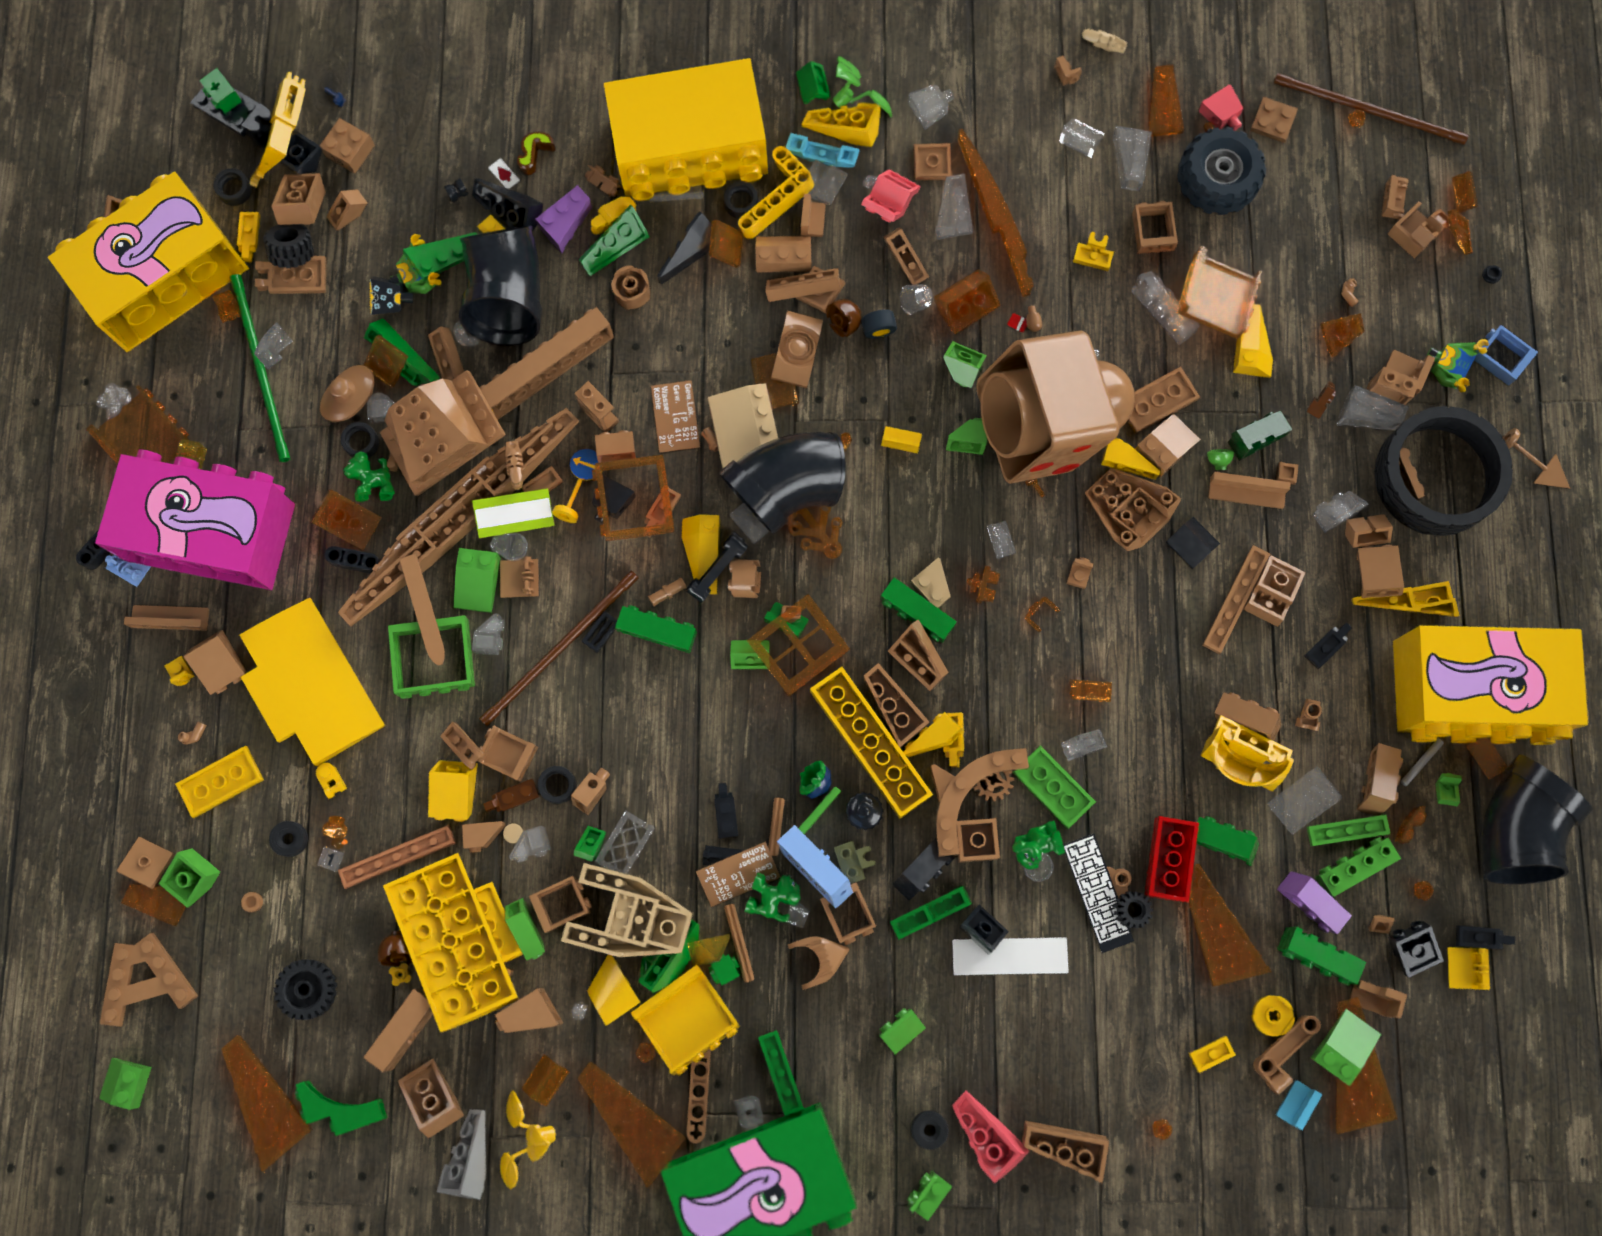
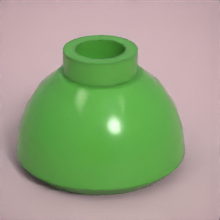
[1207,449,1234,470]

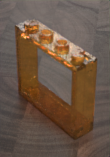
[592,455,674,542]

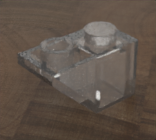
[472,614,504,655]
[509,826,551,863]

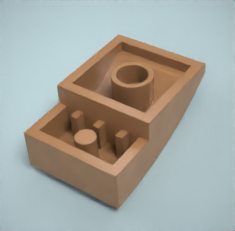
[1243,555,1306,627]

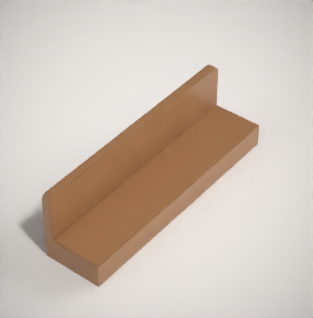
[1208,472,1291,509]
[124,605,209,631]

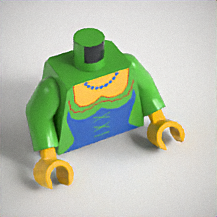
[390,234,441,294]
[1426,339,1489,393]

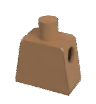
[571,768,610,815]

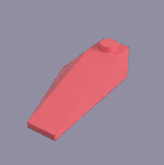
[952,1091,1029,1183]

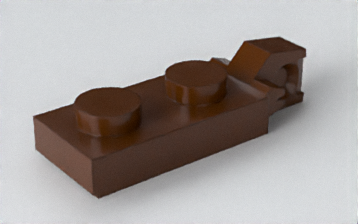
[483,779,540,812]

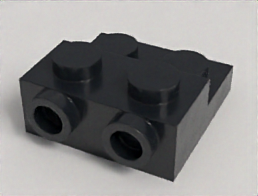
[1388,921,1444,978]

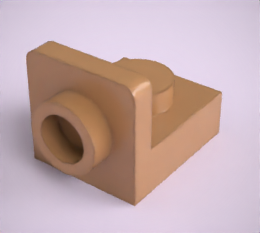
[1054,56,1082,85]
[1066,557,1094,589]

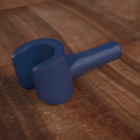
[324,87,346,107]

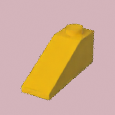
[1101,438,1160,480]

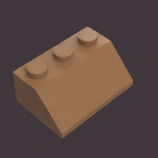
[756,236,811,272]

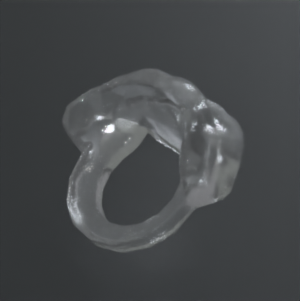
[453,322,479,347]

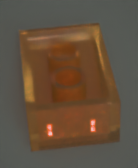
[310,489,382,550]

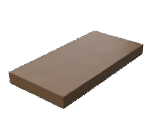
[1127,367,1200,434]

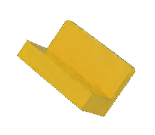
[881,426,922,453]

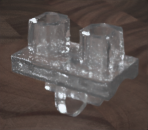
[987,520,1016,559]

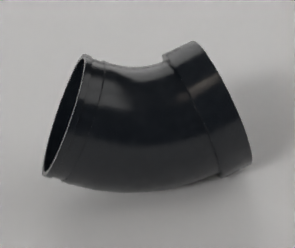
[459,226,542,346]
[719,432,845,535]
[1480,754,1593,885]

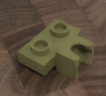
[834,841,877,884]

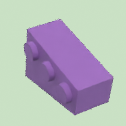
[536,185,592,253]
[1277,871,1351,934]

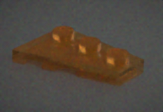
[121,885,186,926]

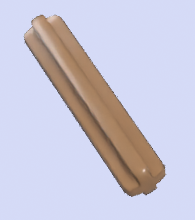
[768,798,785,856]

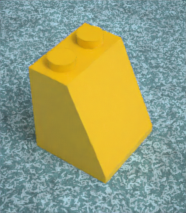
[428,760,477,822]

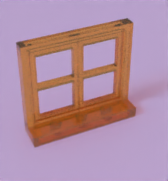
[747,594,850,696]

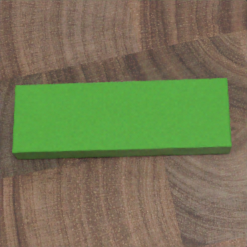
[798,787,841,835]

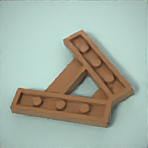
[99,933,198,1026]

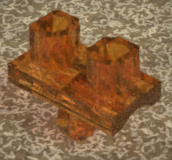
[967,565,1000,603]

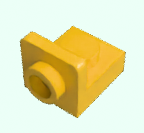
[165,656,194,686]

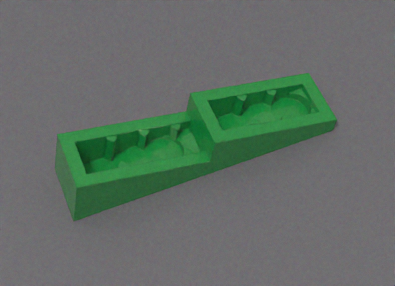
[890,886,972,940]

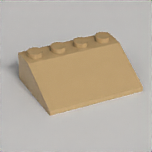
[707,383,778,468]

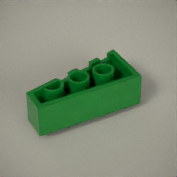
[1277,927,1366,986]

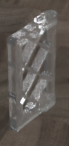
[595,810,655,874]

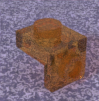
[213,290,240,323]

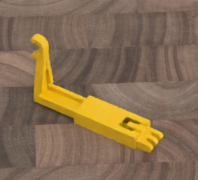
[250,71,306,187]

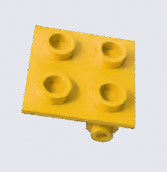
[1447,947,1490,990]

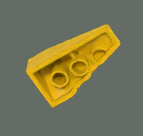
[802,103,881,147]

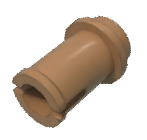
[701,427,719,452]

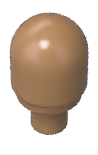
[1026,306,1042,332]

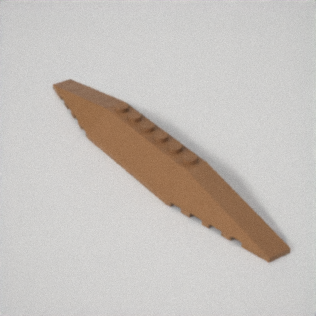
[338,408,579,626]

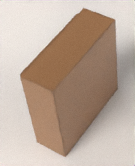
[1276,462,1298,485]

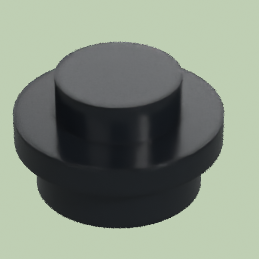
[1482,265,1502,284]

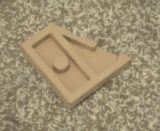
[911,557,951,608]

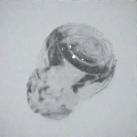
[490,533,528,561]

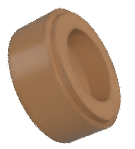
[241,892,263,912]

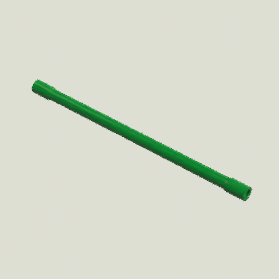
[230,274,290,462]

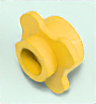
[389,963,411,986]

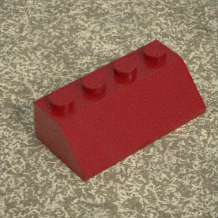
[1144,816,1199,902]

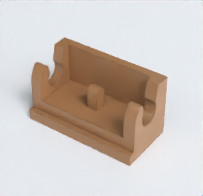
[1381,175,1409,220]

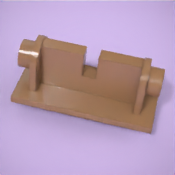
[585,165,623,197]

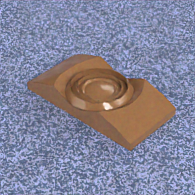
[771,311,823,388]

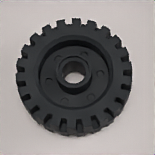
[274,959,337,1020]

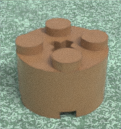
[611,266,651,310]
[728,559,761,598]

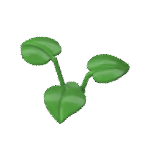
[833,56,892,118]

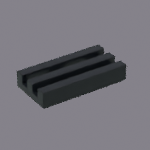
[582,611,618,653]

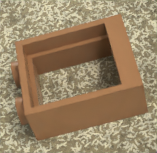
[1132,201,1178,254]
[1363,367,1420,412]
[529,876,592,933]
[820,883,876,946]

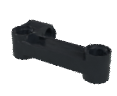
[686,531,748,603]

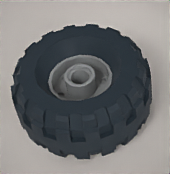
[1177,127,1266,215]

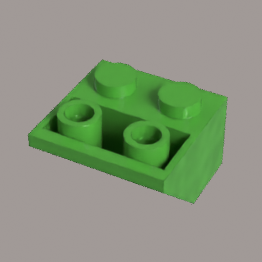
[879,1008,926,1054]

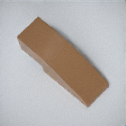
[1410,209,1453,248]

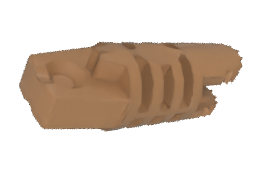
[505,441,524,490]

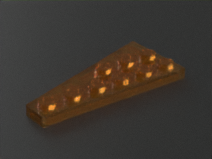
[1336,997,1398,1134]
[221,1035,313,1172]
[578,1061,686,1189]

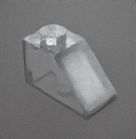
[367,393,395,423]
[1061,729,1107,761]

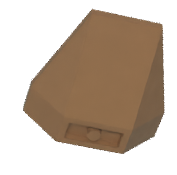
[1085,468,1181,551]

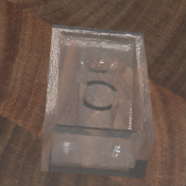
[1267,766,1342,835]

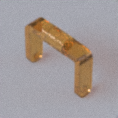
[1025,597,1060,632]

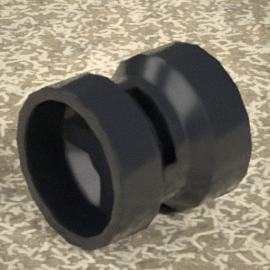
[444,178,469,203]

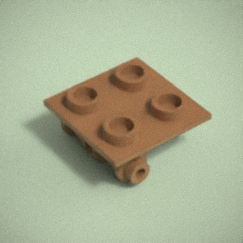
[500,557,539,598]

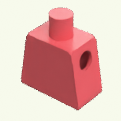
[1198,84,1243,131]

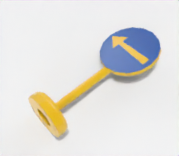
[552,449,604,523]

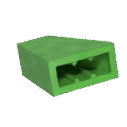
[505,898,545,961]

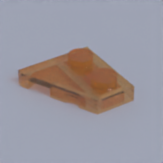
[1446,209,1473,255]

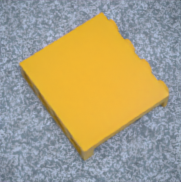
[631,965,740,1075]

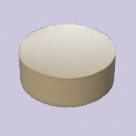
[503,823,524,844]

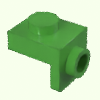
[1436,773,1462,806]

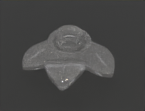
[96,383,131,419]

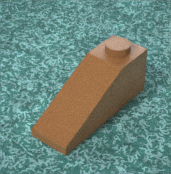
[883,228,929,287]

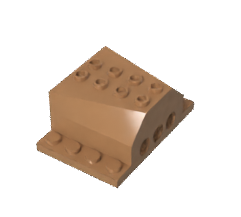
[380,370,506,496]

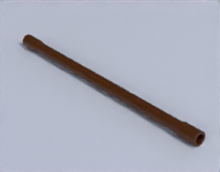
[1273,73,1469,145]
[479,570,639,726]

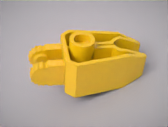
[591,197,637,235]

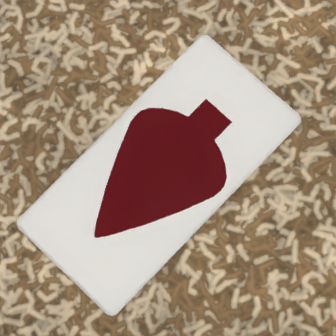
[489,159,520,189]

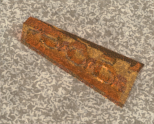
[1147,65,1184,137]

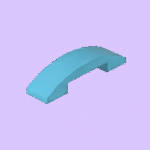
[786,133,860,167]

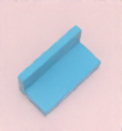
[1276,1080,1322,1130]

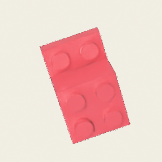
[861,169,921,222]

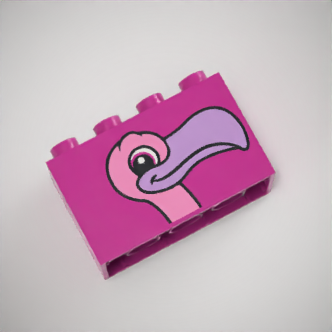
[95,449,295,590]

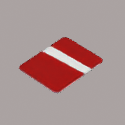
[1007,313,1027,333]

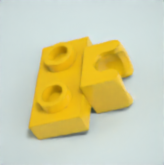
[1073,232,1114,271]

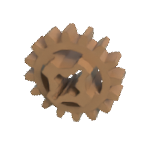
[973,770,1014,802]

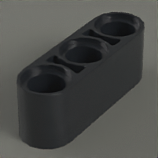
[76,529,111,570]
[325,546,381,574]

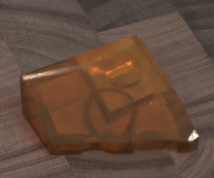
[1320,313,1365,357]

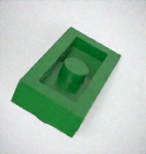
[573,826,606,862]

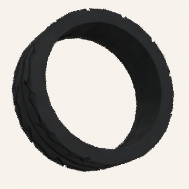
[1374,406,1513,536]

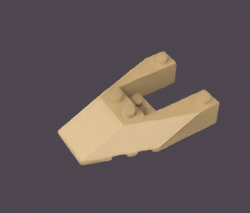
[561,863,693,957]

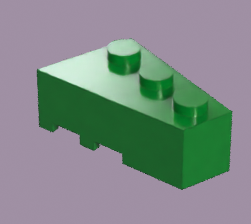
[1196,816,1259,866]

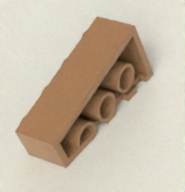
[864,663,930,749]
[1021,1121,1109,1183]

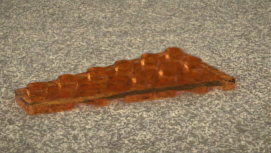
[1188,864,1272,987]

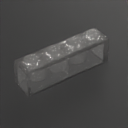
[1132,271,1200,345]

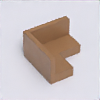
[1388,202,1429,258]
[1349,980,1407,1018]

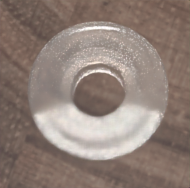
[571,1001,588,1021]

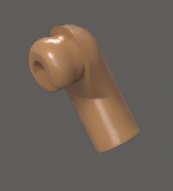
[1341,278,1359,307]
[178,722,207,745]

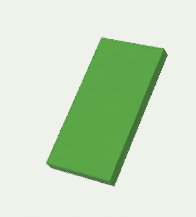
[1012,745,1096,830]

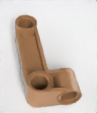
[1253,1015,1321,1096]

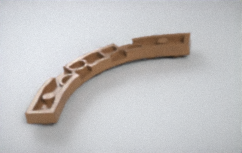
[936,748,1029,857]

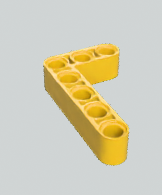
[738,146,814,239]

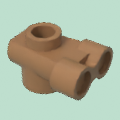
[1295,699,1322,731]

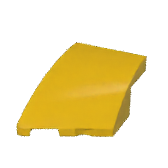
[587,954,641,1026]

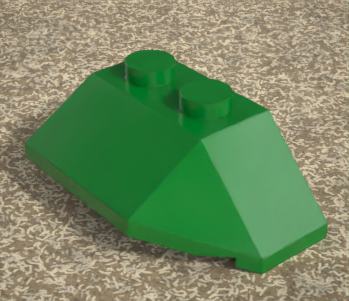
[639,919,699,993]

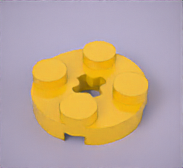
[1251,995,1294,1036]

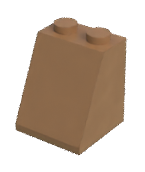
[183,630,246,695]
[495,988,563,1033]

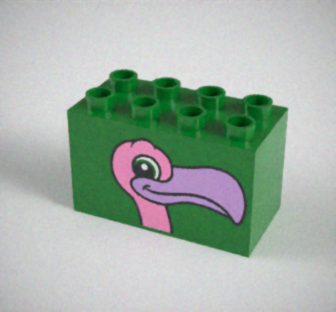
[661,1102,857,1236]

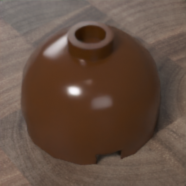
[826,299,861,337]
[378,931,413,966]

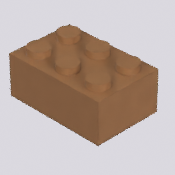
[272,173,325,225]

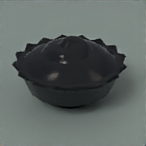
[845,792,884,831]

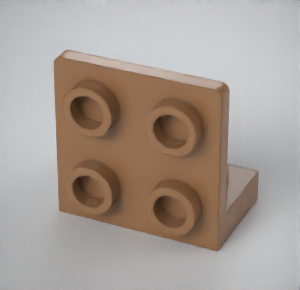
[1386,350,1435,398]

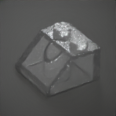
[1312,491,1368,533]

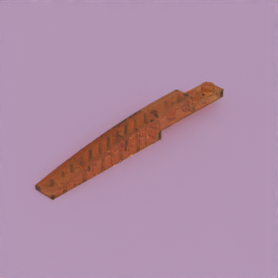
[957,129,1034,297]

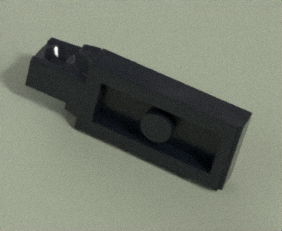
[1304,623,1352,669]
[714,783,738,839]
[1456,926,1515,949]

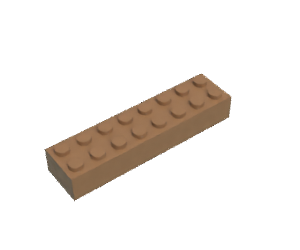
[479,307,614,420]

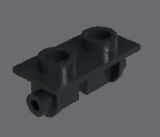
[703,845,744,866]

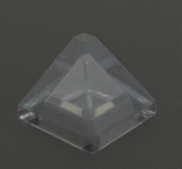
[787,903,810,928]

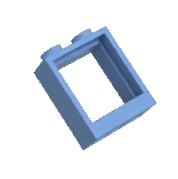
[1474,325,1538,386]

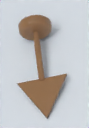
[1502,428,1570,489]

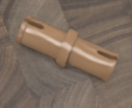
[648,577,687,606]

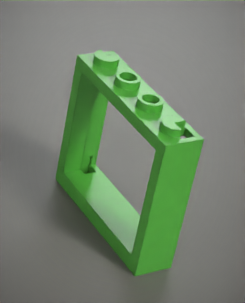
[388,615,475,699]

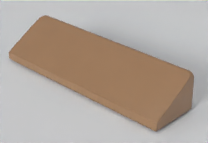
[765,268,840,302]
[428,326,464,381]

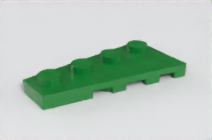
[579,204,650,276]
[403,232,477,281]

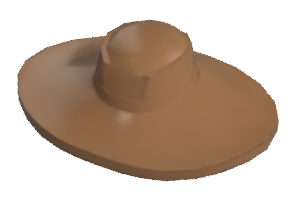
[320,365,374,422]

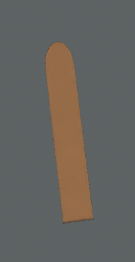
[399,554,445,666]

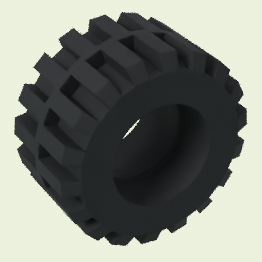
[263,224,314,268]

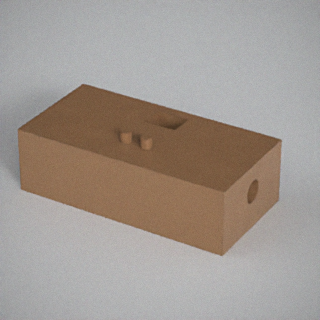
[363,988,433,1072]

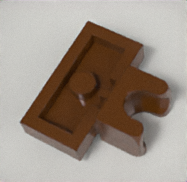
[1307,381,1336,418]

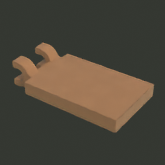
[255,256,326,294]

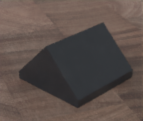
[280,130,322,174]
[1166,517,1220,569]
[959,904,1009,955]

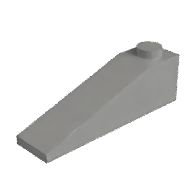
[437,1110,486,1199]

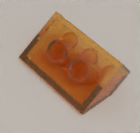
[933,269,1001,334]

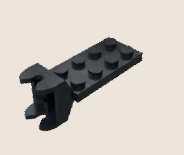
[190,86,272,150]

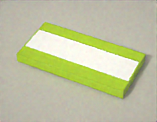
[472,488,555,538]

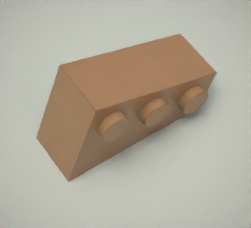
[888,619,949,691]
[1214,693,1281,741]
[1357,743,1403,816]

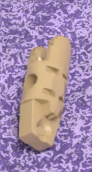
[1082,29,1127,53]

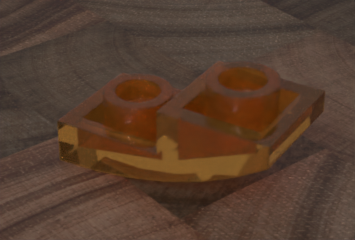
[1395,806,1426,844]

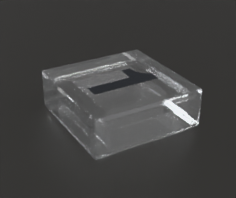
[317,847,344,872]

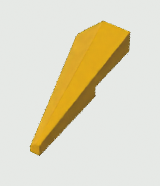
[1351,581,1460,617]

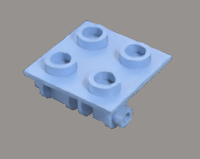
[105,555,151,587]

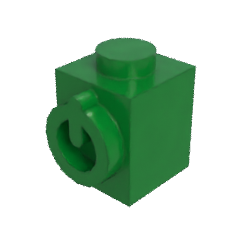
[708,953,740,986]

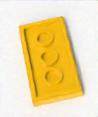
[175,746,264,818]

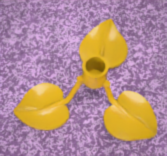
[500,1090,556,1189]

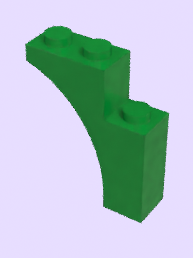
[295,1080,388,1136]

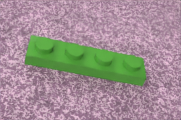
[1307,815,1391,847]

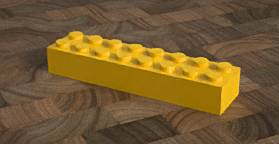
[810,667,933,819]

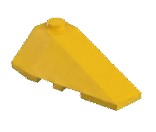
[1233,302,1273,378]
[682,515,720,595]

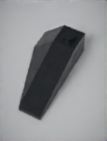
[472,178,543,231]
[657,211,720,285]

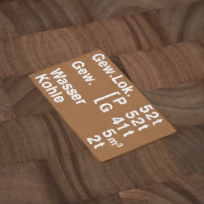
[651,381,700,453]
[696,842,780,907]

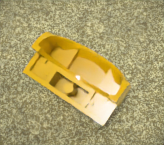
[1201,715,1294,791]

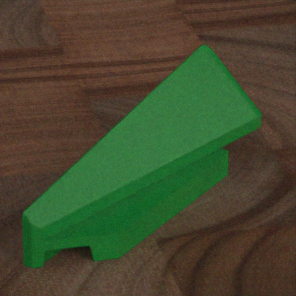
[364,319,440,386]

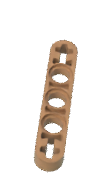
[687,1049,711,1143]

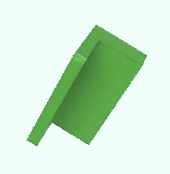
[730,640,770,669]

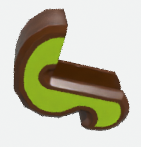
[517,131,556,175]

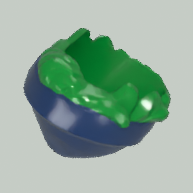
[799,761,832,799]

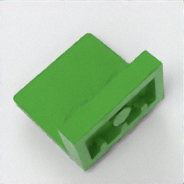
[907,1170,952,1221]

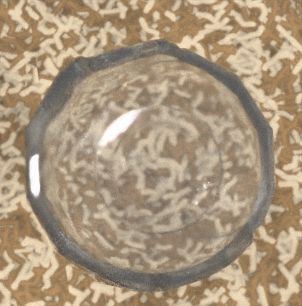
[1024,853,1054,882]

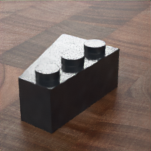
[892,837,955,901]

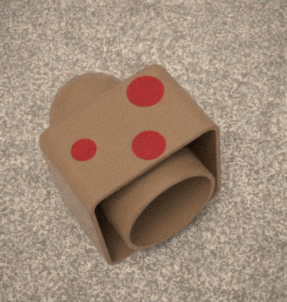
[976,330,1135,484]

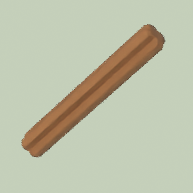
[724,904,754,983]

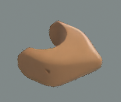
[788,936,849,990]

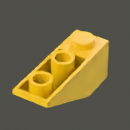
[903,712,964,757]

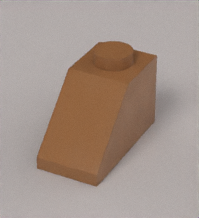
[326,190,367,230]
[930,764,955,805]
[462,821,505,853]

